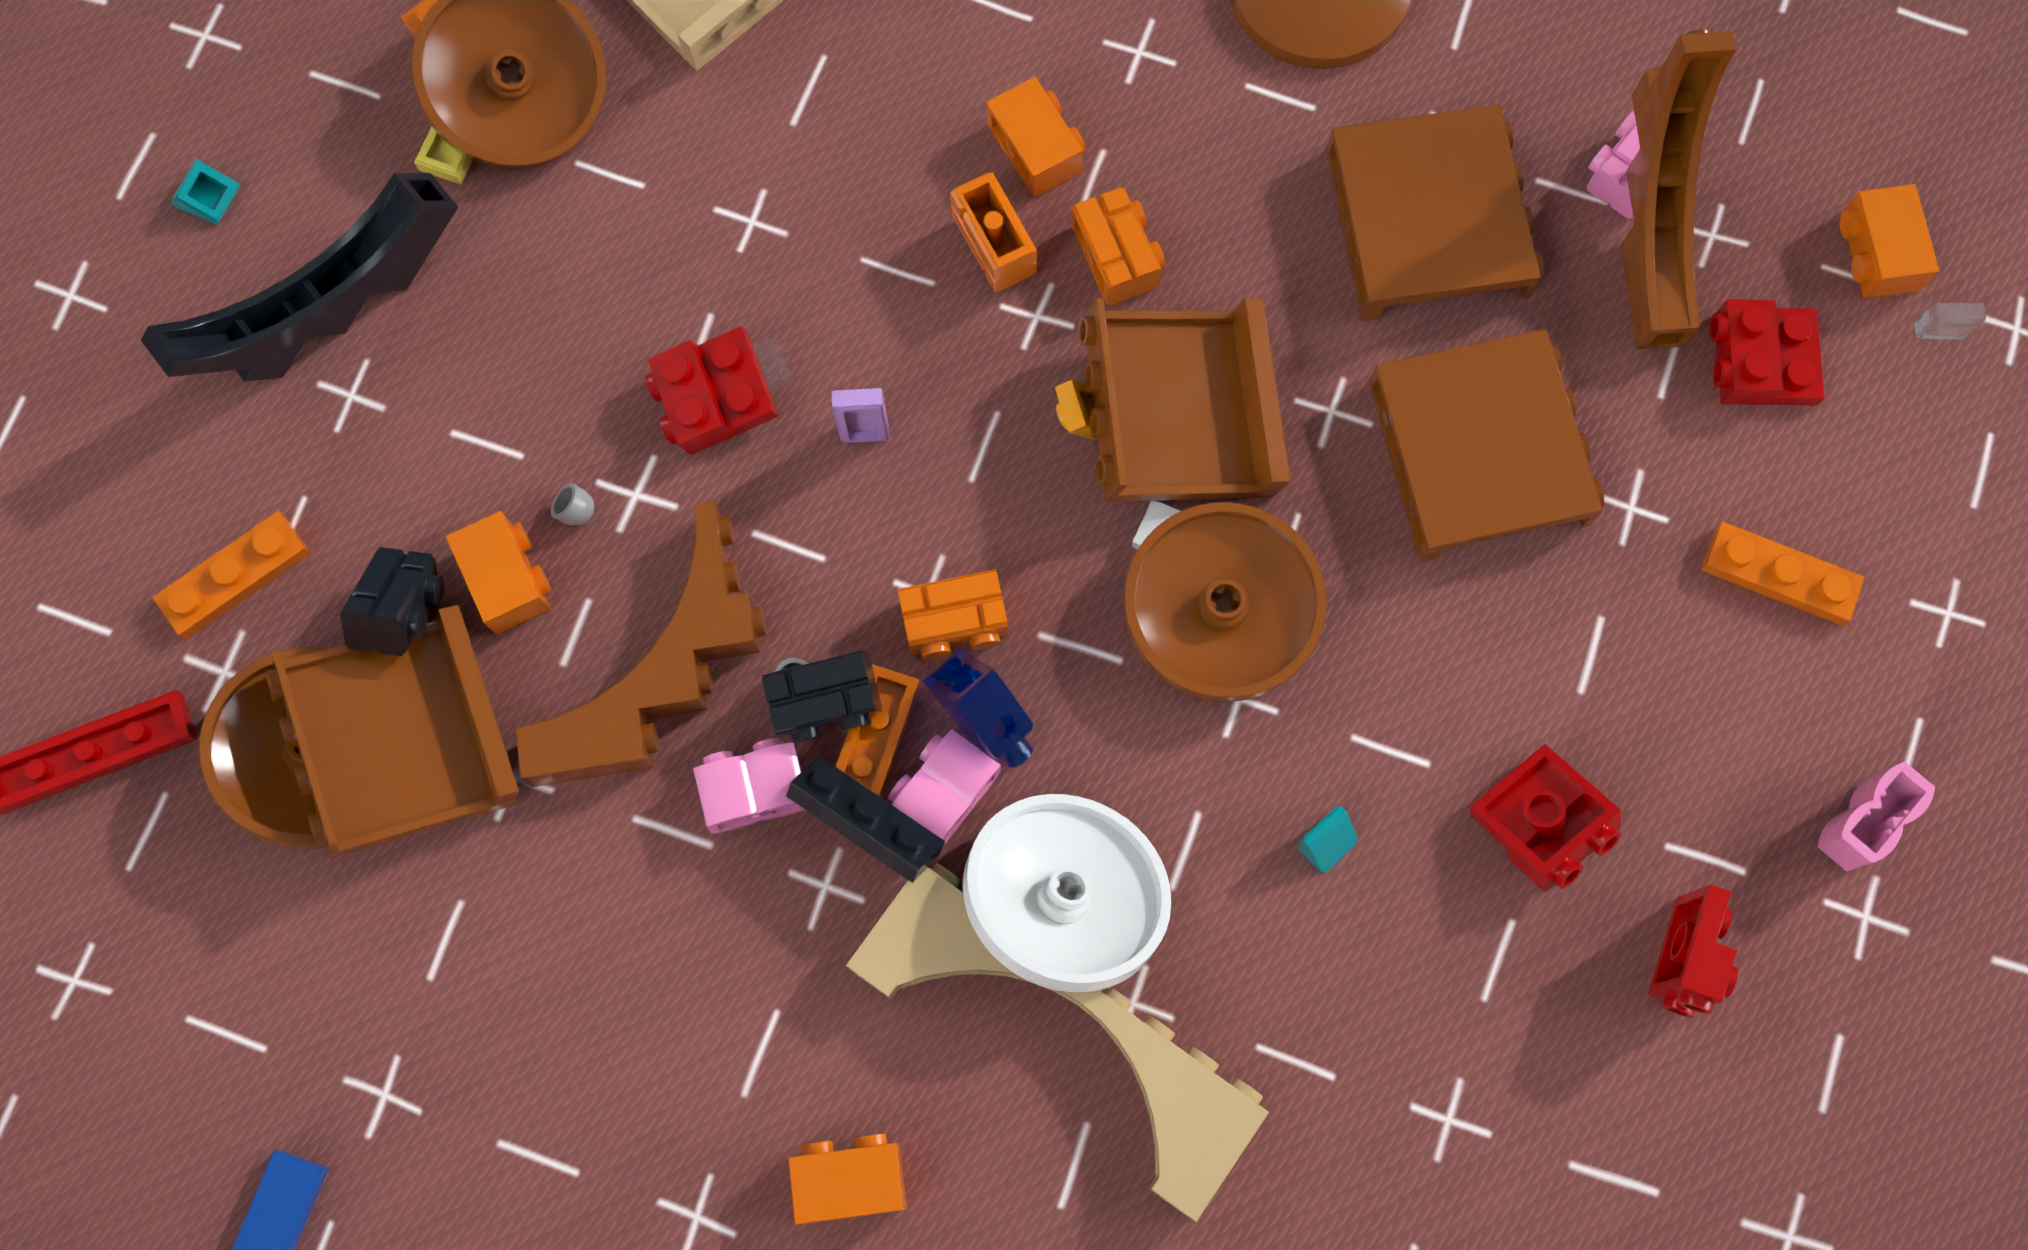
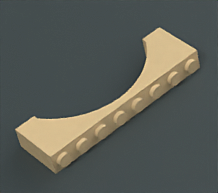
[846,863,1269,1222]

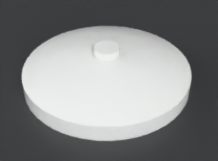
[963,794,1171,992]

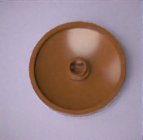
[412,0,606,169]
[1230,0,1411,69]
[1124,502,1327,702]
[199,647,327,849]

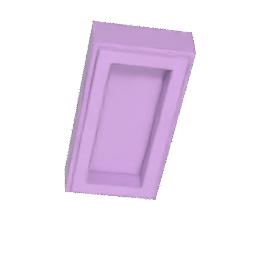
[832,388,889,443]

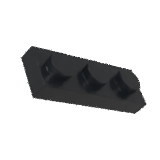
[786,756,945,883]

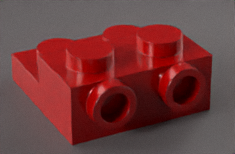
[1709,299,1825,406]
[645,326,779,455]
[1470,744,1621,893]
[1648,884,1738,1018]

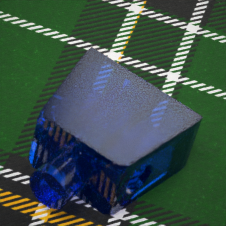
[922,649,1034,768]

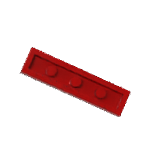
[0,690,198,815]

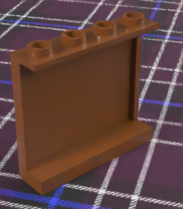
[1326,105,1544,321]
[1078,298,1290,502]
[1368,329,1604,562]
[264,605,519,859]

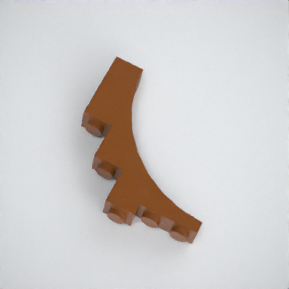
[1621,29,1736,350]
[516,500,766,787]

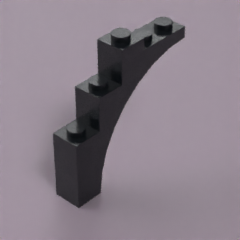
[141,173,458,382]

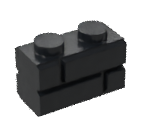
[340,547,444,656]
[762,650,882,743]

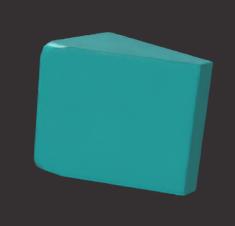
[170,159,240,225]
[1297,806,1358,873]

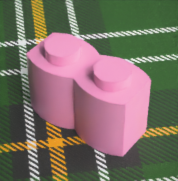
[888,729,1001,847]
[693,738,805,834]
[1818,762,1935,872]

